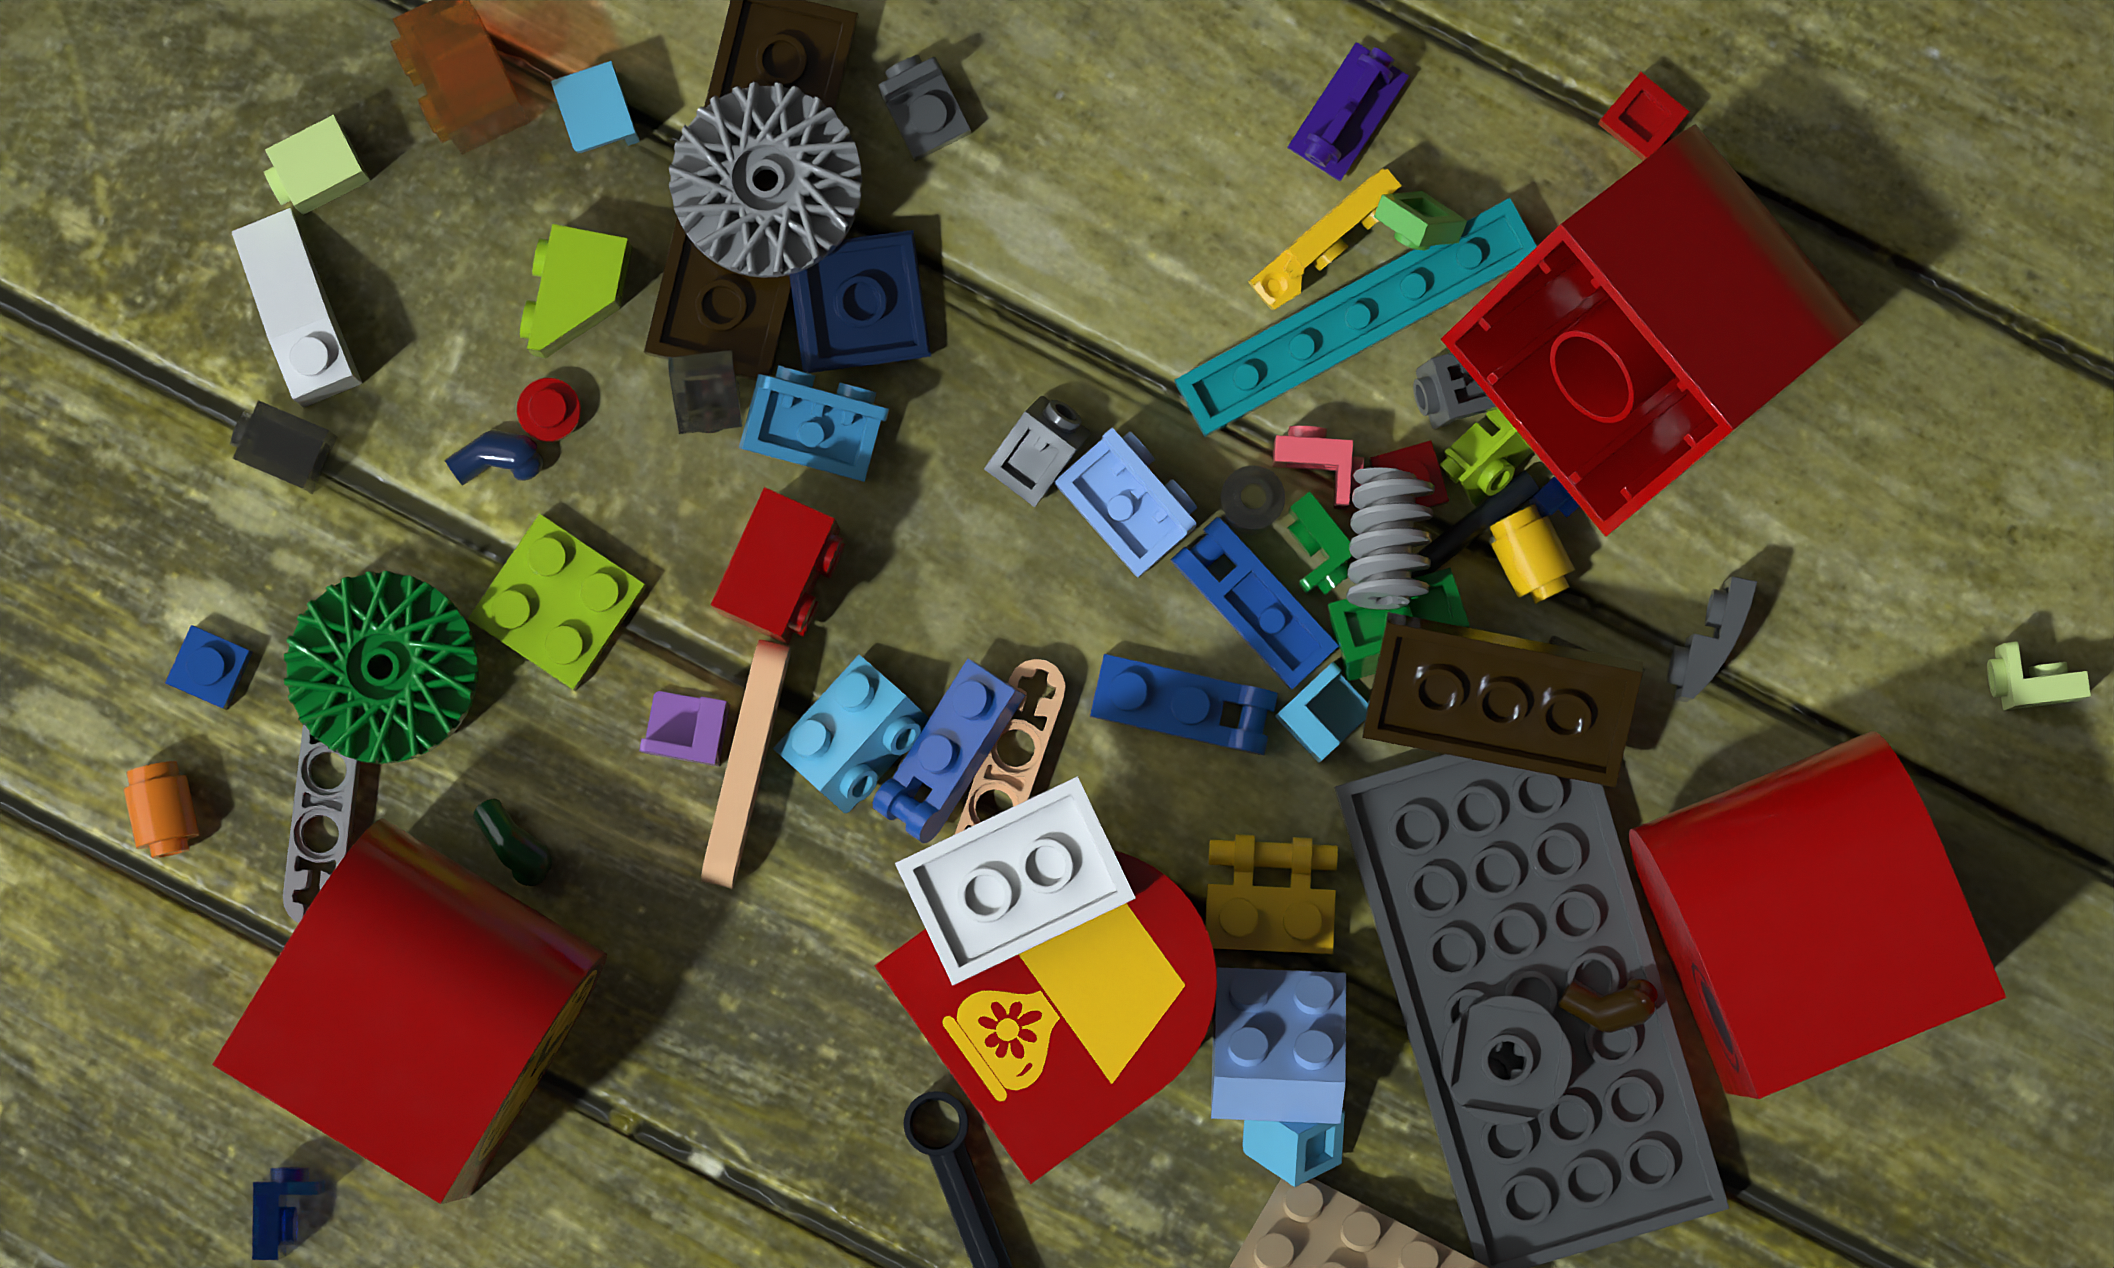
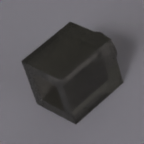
[230,400,337,494]

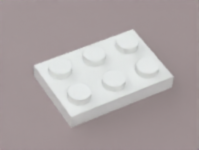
[895,776,1136,985]

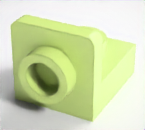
[1987,641,2091,711]

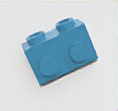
[739,366,889,482]

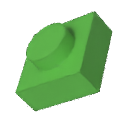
[1374,191,1467,251]

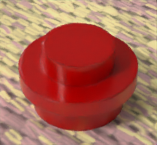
[517,378,581,442]

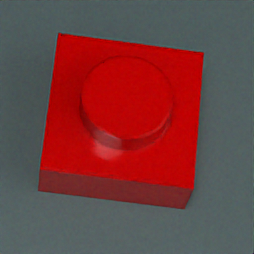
[1598,72,1690,161]
[1369,440,1449,508]

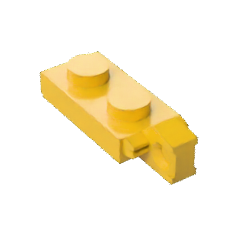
[1248,168,1402,310]

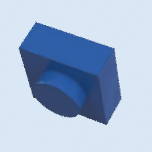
[165,625,253,710]

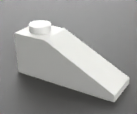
[232,208,363,408]

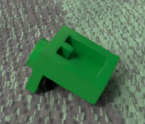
[1287,491,1353,595]

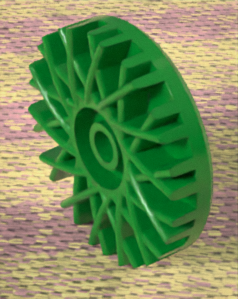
[284,571,479,764]

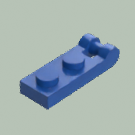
[1170,517,1339,691]
[1090,654,1278,755]
[872,659,1025,843]

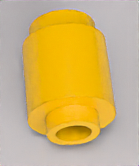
[1489,504,1575,604]

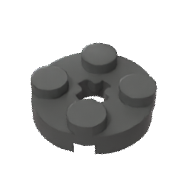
[1441,996,1572,1126]

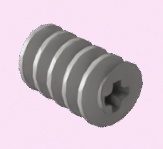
[1346,467,1435,610]

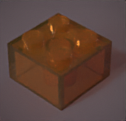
[390,0,530,155]

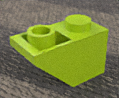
[520,224,633,358]

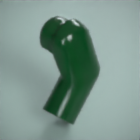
[473,798,552,886]

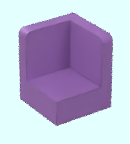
[639,691,730,767]

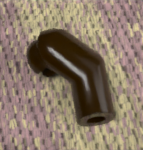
[1557,978,1658,1033]

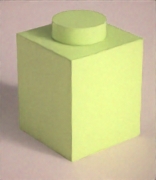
[264,115,371,215]

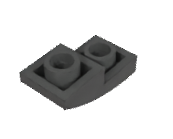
[1667,576,1757,702]

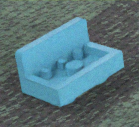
[773,655,930,813]

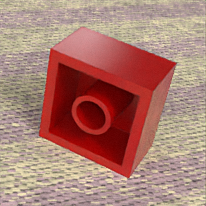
[710,487,846,645]

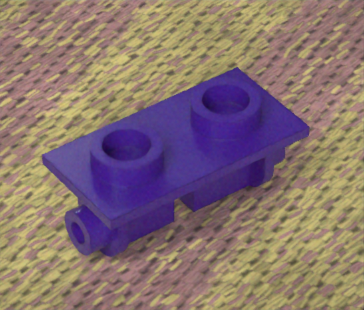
[1287,42,1409,182]

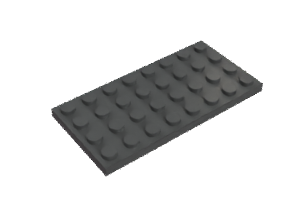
[1334,754,1729,1268]

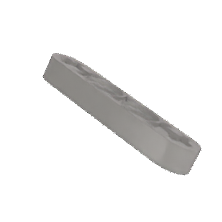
[283,725,361,923]

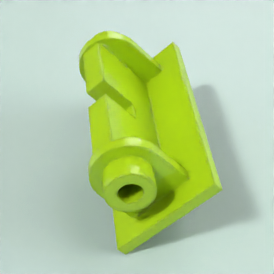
[1439,409,1534,506]

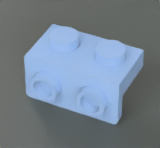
[1054,428,1197,578]

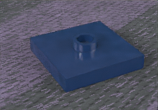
[789,230,931,374]

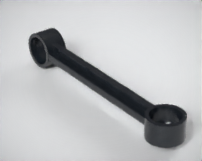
[903,1091,1014,1268]

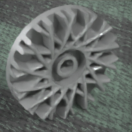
[669,82,863,278]

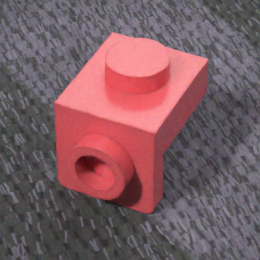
[1272,426,1364,509]

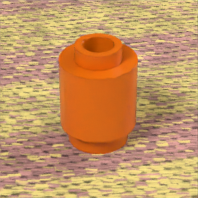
[123,761,200,859]

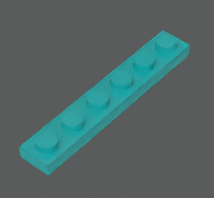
[1175,198,1537,437]

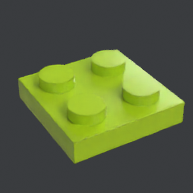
[468,513,647,691]

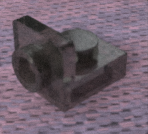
[668,350,742,434]

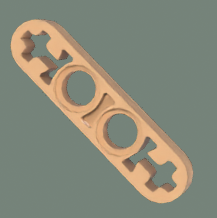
[701,639,791,889]
[954,659,1066,835]

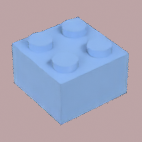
[1211,967,1346,1124]

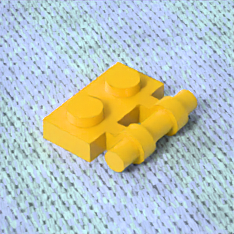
[1205,834,1338,954]

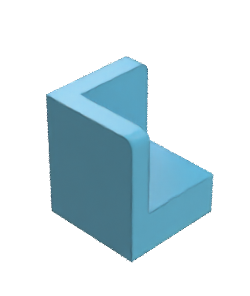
[551,61,640,153]
[1275,662,1368,763]
[1243,1109,1345,1187]

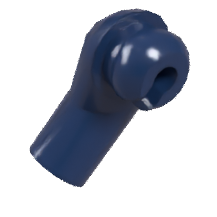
[445,430,543,486]

